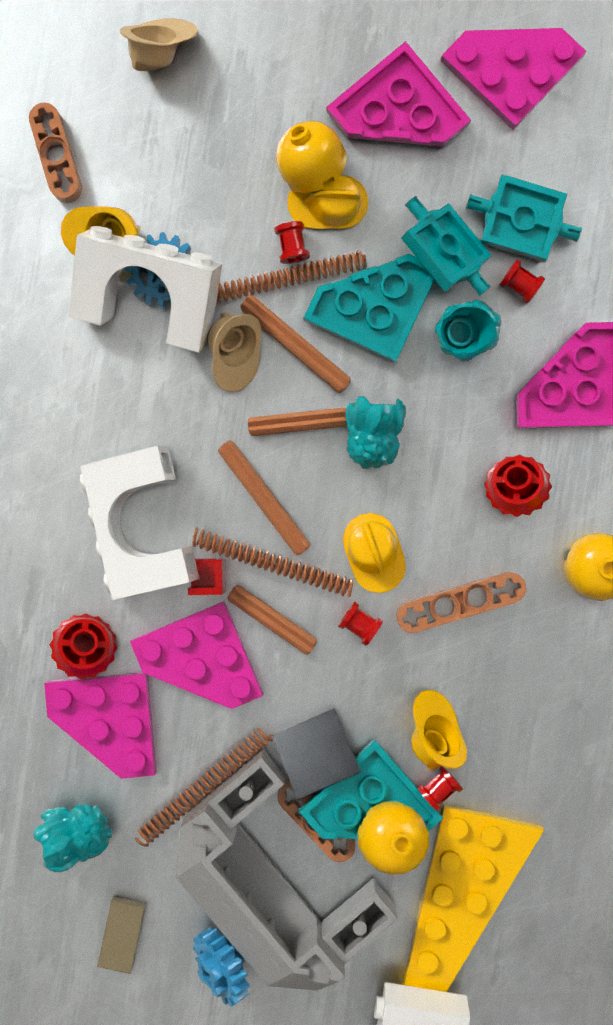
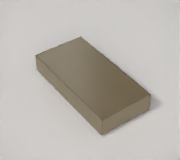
[97,896,146,974]

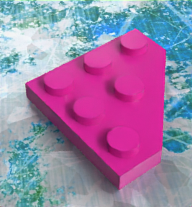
[440,28,587,130]
[326,41,471,147]
[516,322,613,428]
[130,601,264,709]
[44,672,157,779]

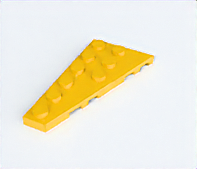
[402,803,545,992]

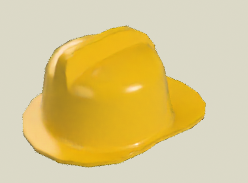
[287,174,369,229]
[61,206,141,256]
[343,513,406,593]
[411,690,467,770]

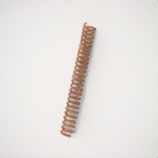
[217,250,367,303]
[192,527,353,597]
[135,728,273,847]

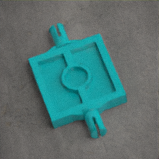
[466,174,582,263]
[401,196,492,296]

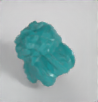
[435,300,501,362]
[345,396,406,469]
[33,804,112,872]

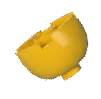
[276,121,347,193]
[564,533,613,601]
[358,801,429,875]

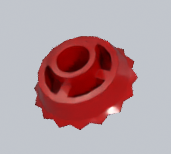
[484,454,552,517]
[49,613,117,680]

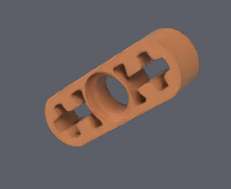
[29,102,82,203]
[278,778,355,862]

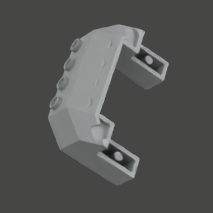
[176,748,398,991]

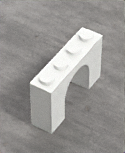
[69,226,222,353]
[80,446,200,600]
[374,982,471,1025]

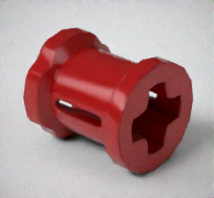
[274,221,310,264]
[499,259,545,304]
[338,601,383,646]
[418,766,463,812]

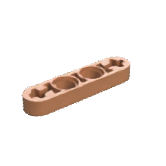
[396,572,526,633]

